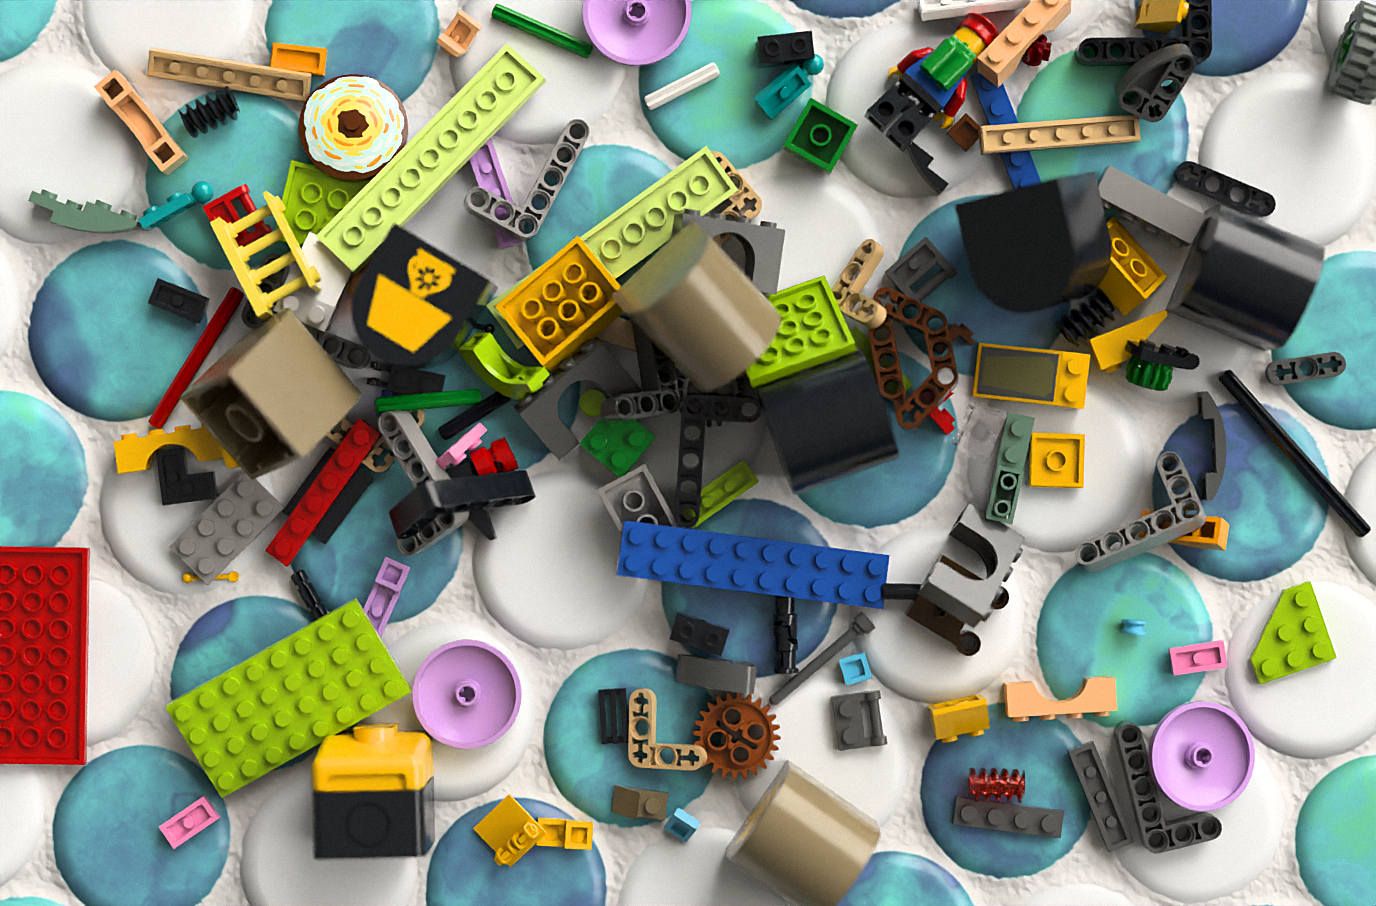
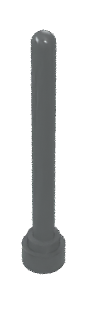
[769,611,876,706]

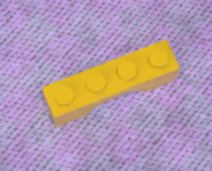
[113,423,224,474]

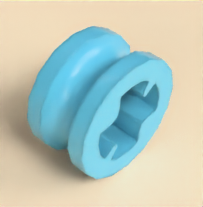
[1121,619,1146,635]

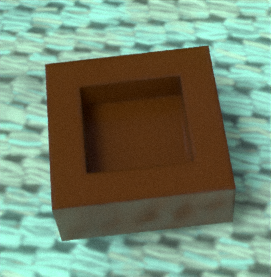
[946,113,980,152]

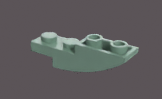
[28,189,142,234]
[985,412,1035,524]

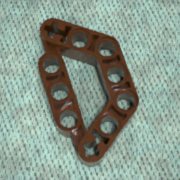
[869,287,959,432]

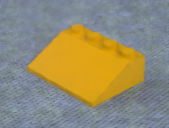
[495,236,625,373]

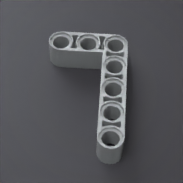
[464,119,590,241]
[378,410,469,556]
[1075,451,1206,573]

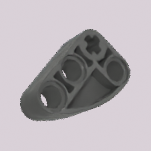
[1115,44,1196,122]
[675,654,757,694]

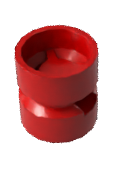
[470,437,519,475]

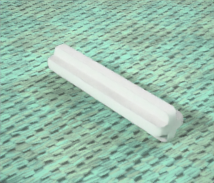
[644,63,720,110]

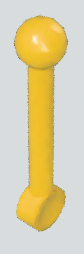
[182,571,239,583]

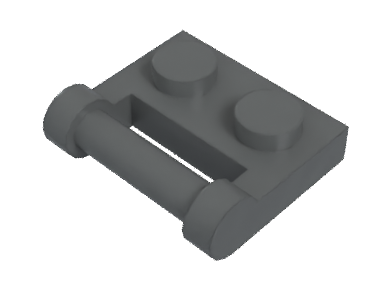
[884,237,957,309]
[831,690,888,751]

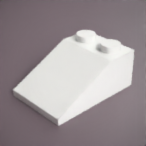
[274,232,352,332]

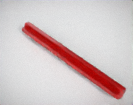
[148,287,244,429]

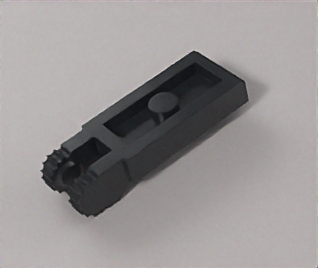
[1125,339,1200,370]
[366,362,446,395]

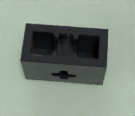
[757,30,815,68]
[669,612,730,656]

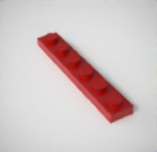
[265,418,382,567]

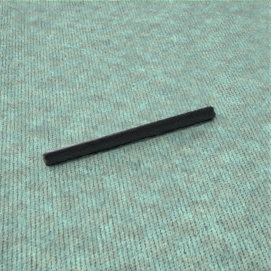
[1219,370,1371,537]

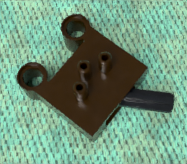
[882,554,1009,656]

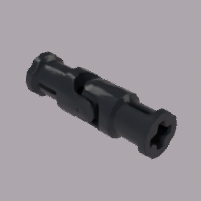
[773,595,799,674]

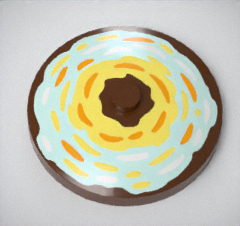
[299,74,408,182]

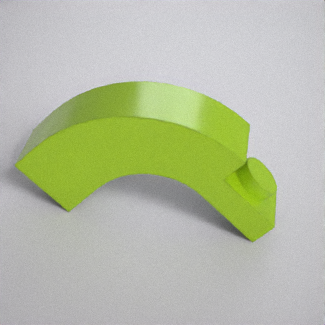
[458,332,550,400]

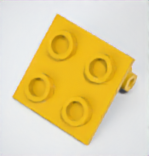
[473,794,547,867]

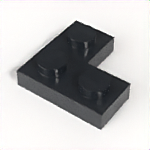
[156,448,218,505]

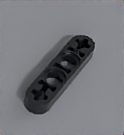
[1174,161,1276,218]

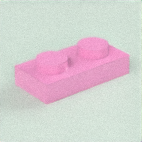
[435,422,487,469]
[1168,640,1228,676]
[159,795,220,849]

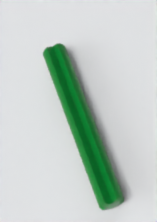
[491,4,593,59]
[374,389,481,413]

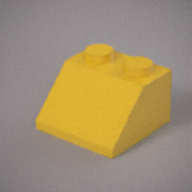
[927,694,990,743]

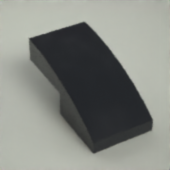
[907,142,949,195]

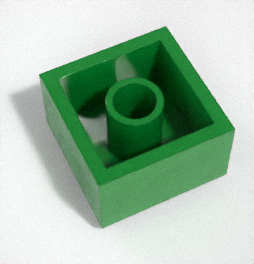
[782,98,858,175]
[579,408,656,478]

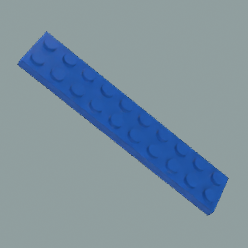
[616,520,890,609]

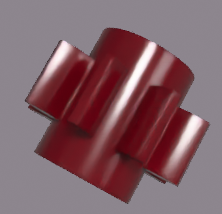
[1021,34,1052,66]

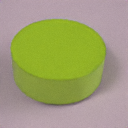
[579,389,606,417]

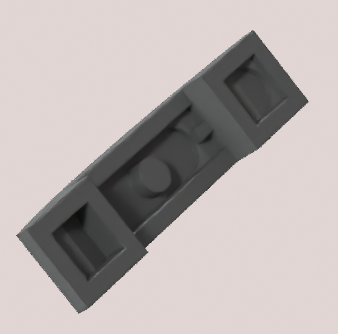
[1197,391,1226,500]

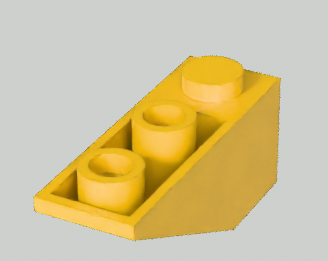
[1134,0,1188,35]

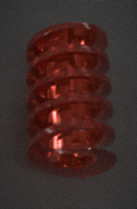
[968,768,1025,803]

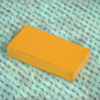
[270,43,328,77]

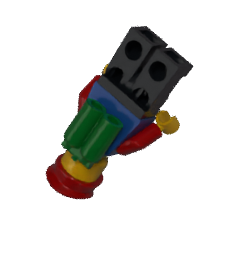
[864,13,999,152]

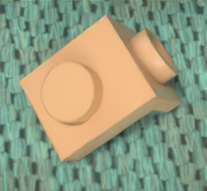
[436,10,483,57]

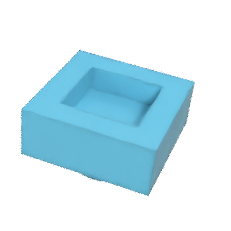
[838,652,872,686]
[664,808,701,843]

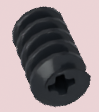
[178,86,240,138]
[1055,290,1115,347]

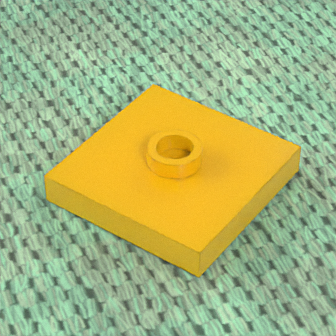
[1028,432,1085,488]

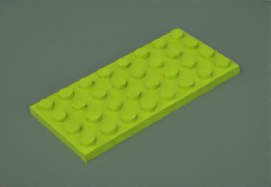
[165,598,411,798]

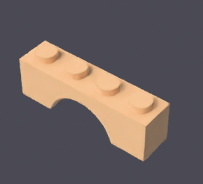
[977,0,1071,88]
[94,70,189,175]
[1003,676,1117,722]

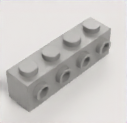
[1097,165,1206,248]

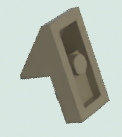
[611,785,669,821]

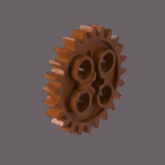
[693,691,781,780]

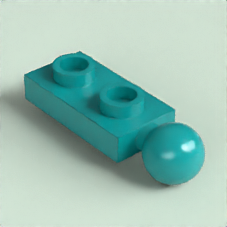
[753,54,824,120]
[138,181,213,231]

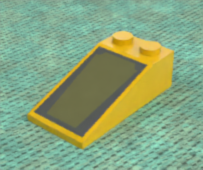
[972,343,1090,409]

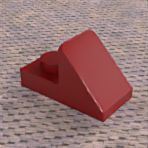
[911,390,955,435]

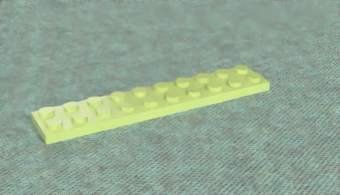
[316,44,546,274]
[486,146,738,349]

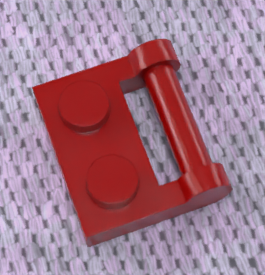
[202,184,272,247]

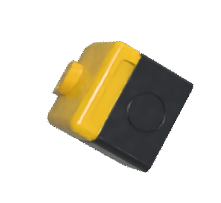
[312,723,435,860]

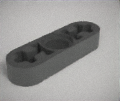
[1265,352,1346,385]

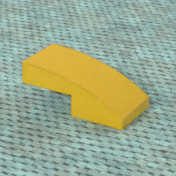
[536,817,593,850]

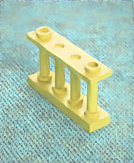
[210,191,322,321]

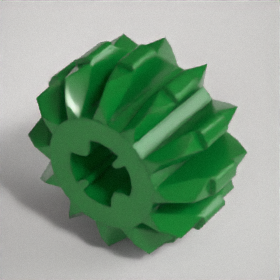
[1125,356,1173,391]

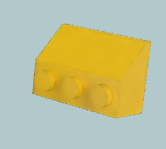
[1098,216,1168,316]

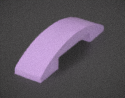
[363,557,411,638]

